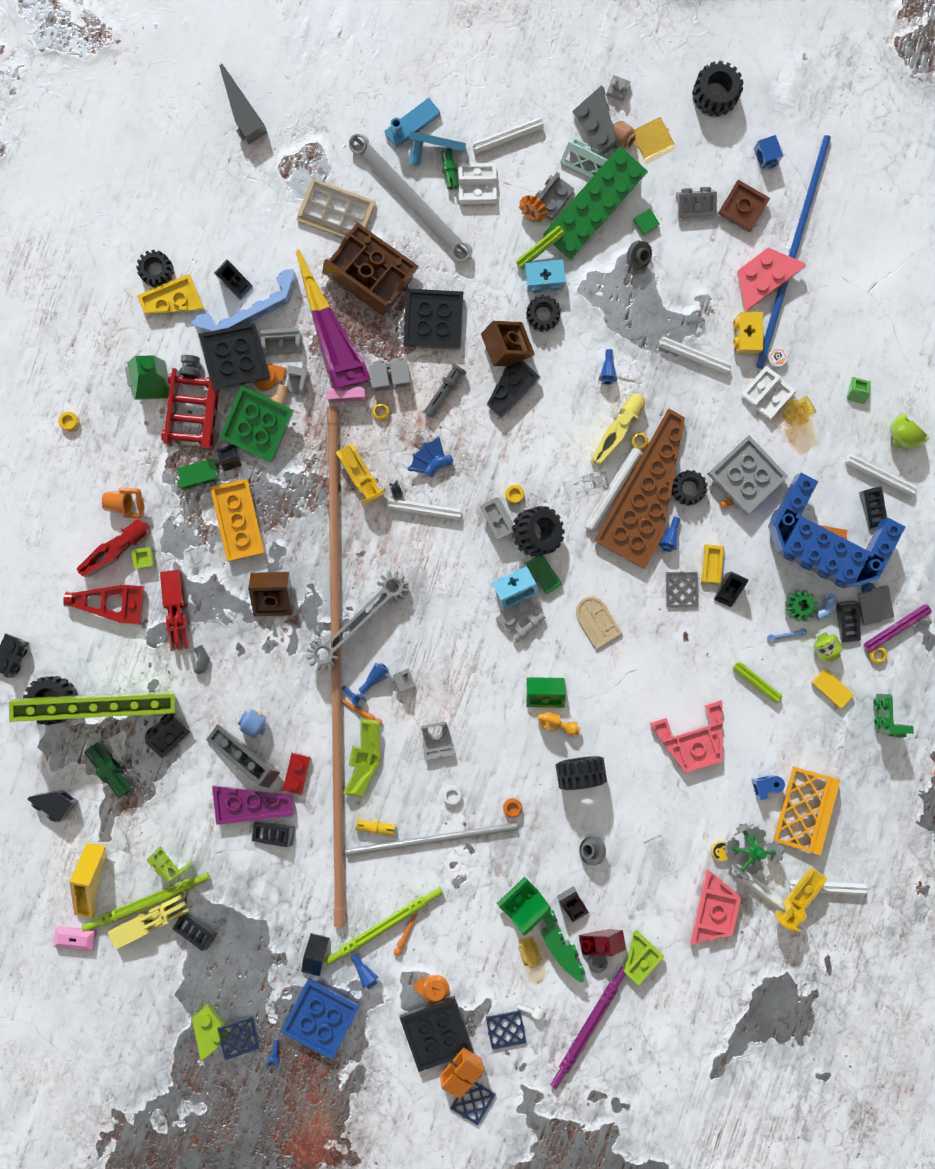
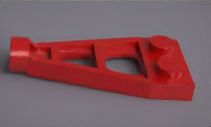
[63,585,145,625]

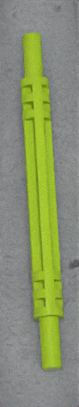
[81,872,211,932]
[324,887,443,966]

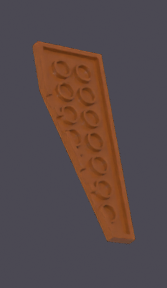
[594,408,685,569]

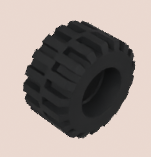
[692,61,744,117]
[512,506,565,557]
[23,676,78,725]
[555,756,607,790]

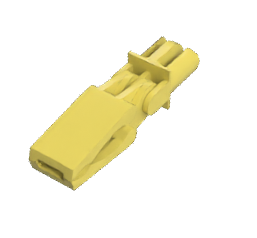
[591,394,646,466]
[107,894,189,949]

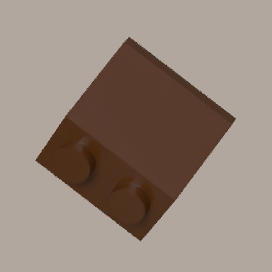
[481,321,535,366]
[248,572,292,616]

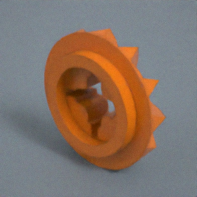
[518,195,547,222]

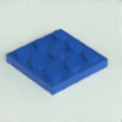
[280,978,360,1060]

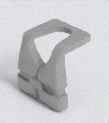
[421,722,455,761]

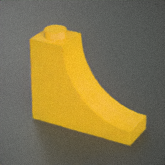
[69,843,107,918]

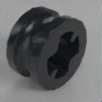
[389,480,404,499]

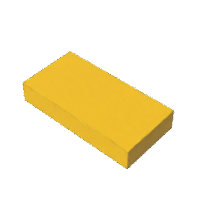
[701,544,724,584]
[811,669,854,709]

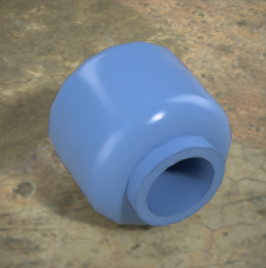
[238,709,268,738]

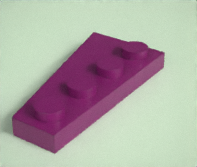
[212,785,294,825]

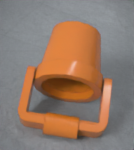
[102,487,145,519]

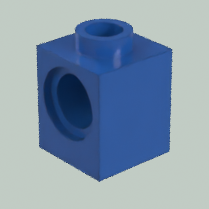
[754,135,783,169]

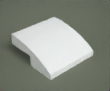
[458,163,497,205]
[741,366,796,421]

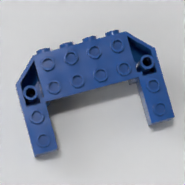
[768,472,906,589]

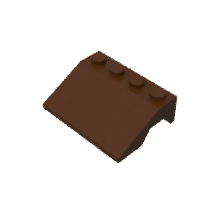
[322,222,419,317]

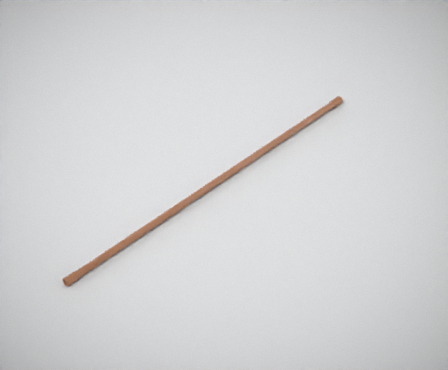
[327,406,345,927]

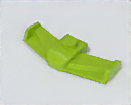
[343,718,381,797]

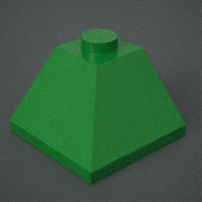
[127,355,170,400]

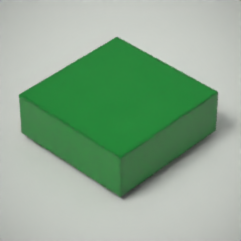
[633,208,660,236]

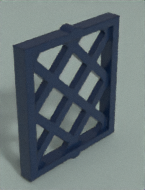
[486,1010,526,1050]
[217,1016,259,1060]
[450,1081,496,1125]

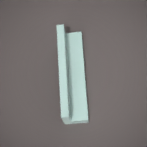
[560,137,611,178]

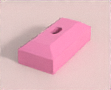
[326,387,367,403]
[53,926,96,951]

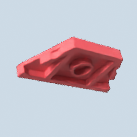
[737,247,806,312]
[690,869,741,945]

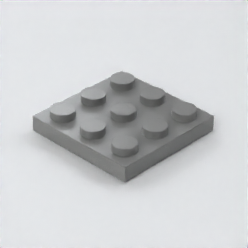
[708,435,788,516]

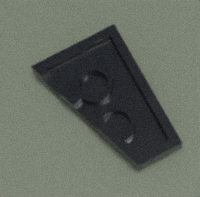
[487,361,541,419]

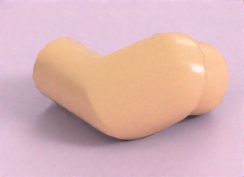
[270,384,288,404]

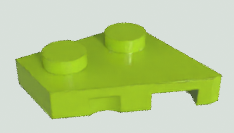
[624,929,665,986]
[192,1004,231,1060]

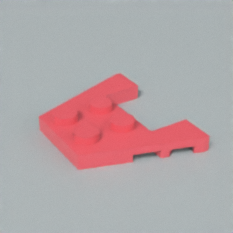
[649,700,723,773]

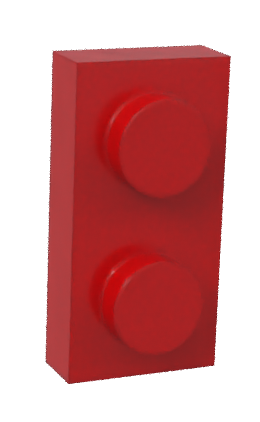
[283,752,311,795]

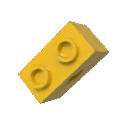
[733,312,763,354]

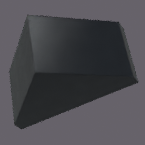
[214,259,253,299]
[714,571,749,607]
[557,886,589,922]
[301,933,330,976]

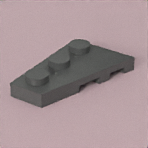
[572,85,618,155]

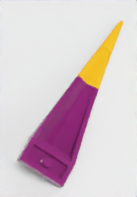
[296,249,371,390]

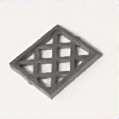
[666,571,698,607]

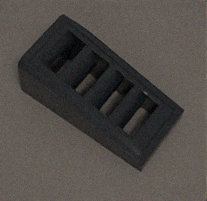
[859,486,887,529]
[836,600,861,643]
[252,821,295,847]
[172,913,217,951]

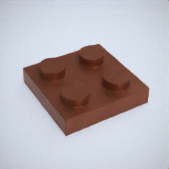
[718,180,770,232]

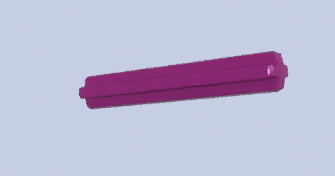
[863,604,932,652]

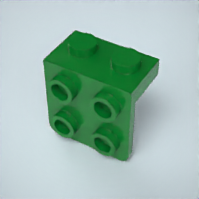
[873,694,914,738]
[497,876,551,936]

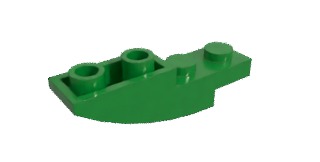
[540,910,586,982]

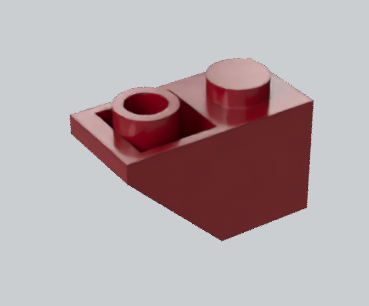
[578,929,626,956]

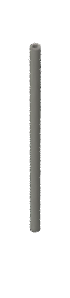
[345,822,518,857]

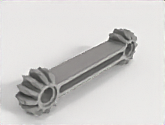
[306,571,409,670]

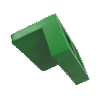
[177,458,220,490]
[526,677,566,708]

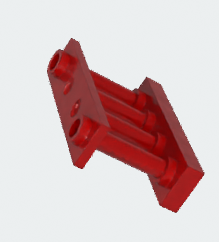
[161,368,220,451]

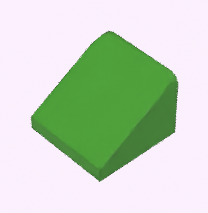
[847,377,871,404]

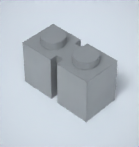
[369,358,411,392]

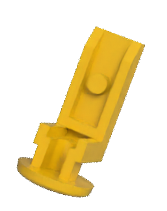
[335,443,386,504]
[775,867,827,933]

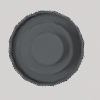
[627,240,652,270]
[579,836,606,866]

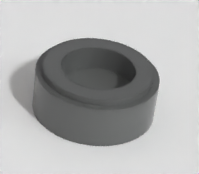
[588,955,608,973]

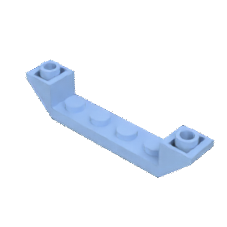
[191,269,297,332]

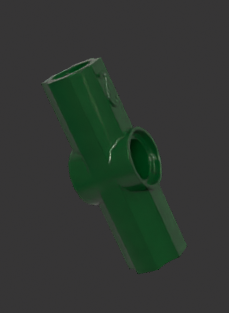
[84,742,133,799]

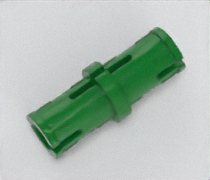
[440,148,459,190]

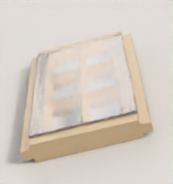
[296,178,376,238]

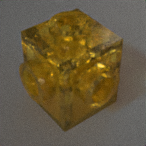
[782,395,817,426]

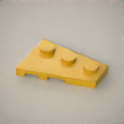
[137,274,205,315]

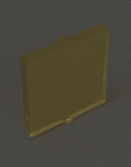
[635,117,675,159]

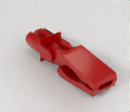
[76,520,150,577]
[160,569,190,652]

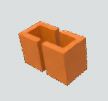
[440,1048,484,1099]

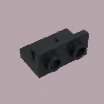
[0,633,29,678]
[145,713,191,758]

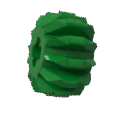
[785,590,818,622]

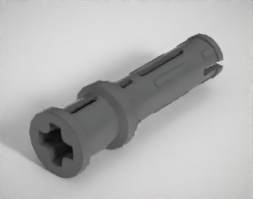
[423,363,467,419]

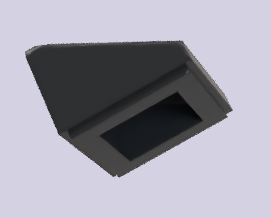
[217,444,242,471]

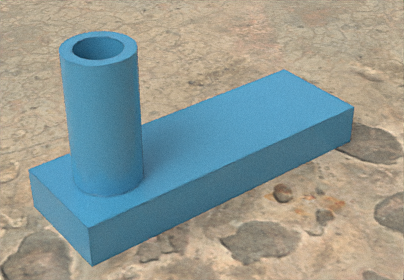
[384,97,440,148]
[408,131,466,165]

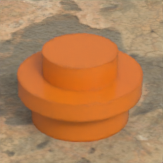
[503,798,522,818]

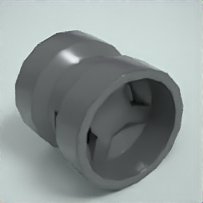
[179,355,200,378]

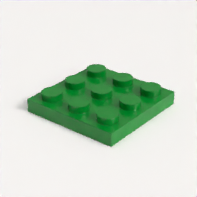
[220,385,295,462]

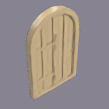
[576,597,622,649]

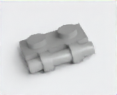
[496,598,546,643]

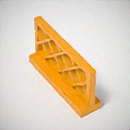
[773,766,840,856]

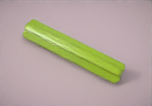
[516,226,565,269]
[733,661,782,703]

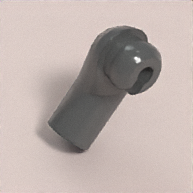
[193,645,210,674]

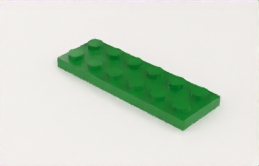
[543,146,648,261]

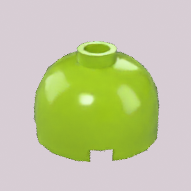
[890,412,930,450]

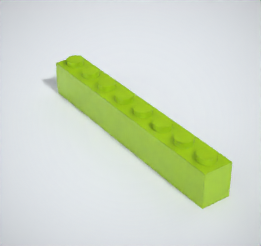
[9,691,175,722]

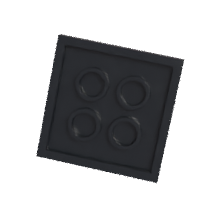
[403,288,464,349]
[198,323,270,391]
[399,996,474,1072]

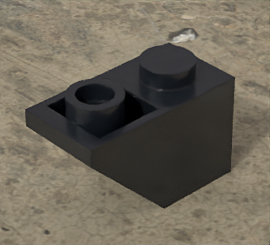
[27,790,78,822]

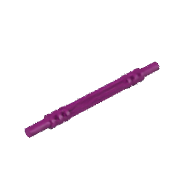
[550,967,626,1089]

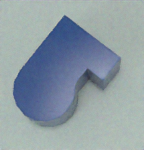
[752,775,785,800]

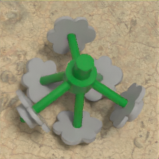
[725,823,784,881]

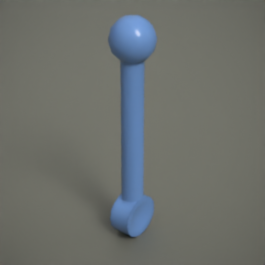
[767,628,807,642]

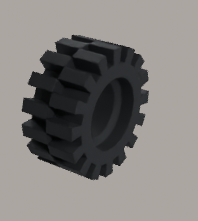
[136,250,174,288]
[526,294,561,332]
[672,470,708,506]

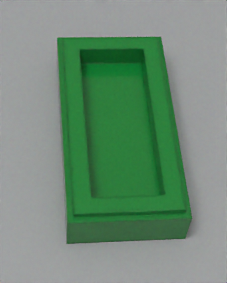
[525,555,562,595]

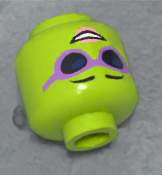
[813,632,843,662]

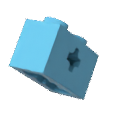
[525,259,566,293]
[492,566,539,609]

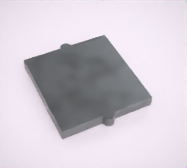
[857,585,894,626]

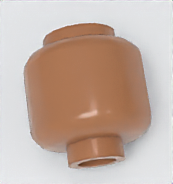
[613,121,636,149]

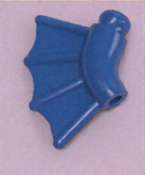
[407,436,453,477]

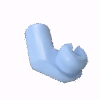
[815,594,837,621]

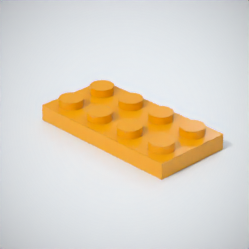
[210,479,265,562]

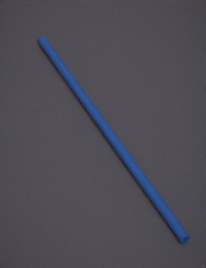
[756,135,831,369]

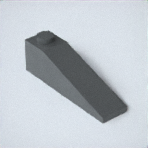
[219,64,267,144]
[206,724,280,788]

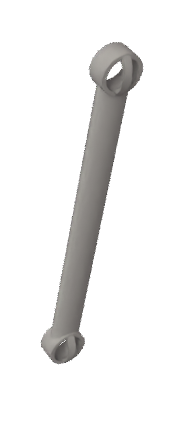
[349,134,473,262]

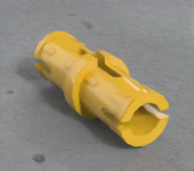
[355,818,396,837]

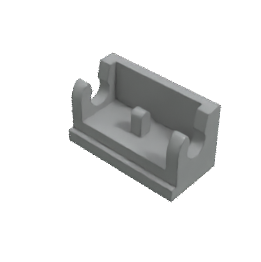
[260,328,302,355]
[479,497,514,540]

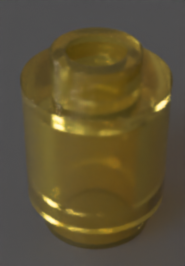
[518,937,542,968]

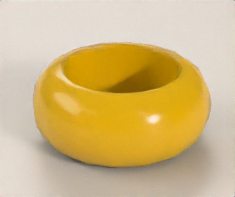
[372,403,390,420]
[631,433,648,450]
[869,647,887,664]

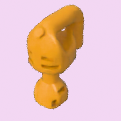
[537,712,581,737]

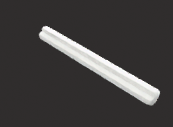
[585,448,642,531]

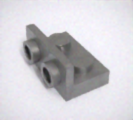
[535,172,575,221]
[676,187,717,218]

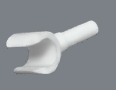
[517,1005,545,1020]

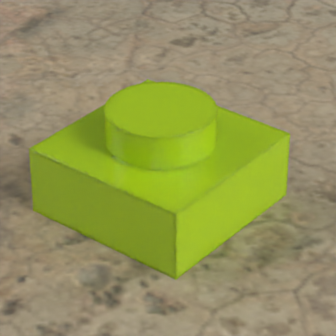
[131,547,155,569]

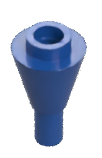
[599,349,618,385]
[659,517,681,552]
[359,663,389,694]
[351,954,379,990]

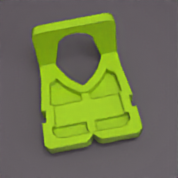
[147,846,194,882]

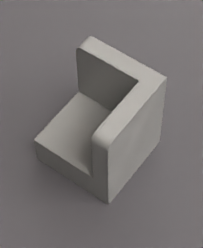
[286,365,309,395]

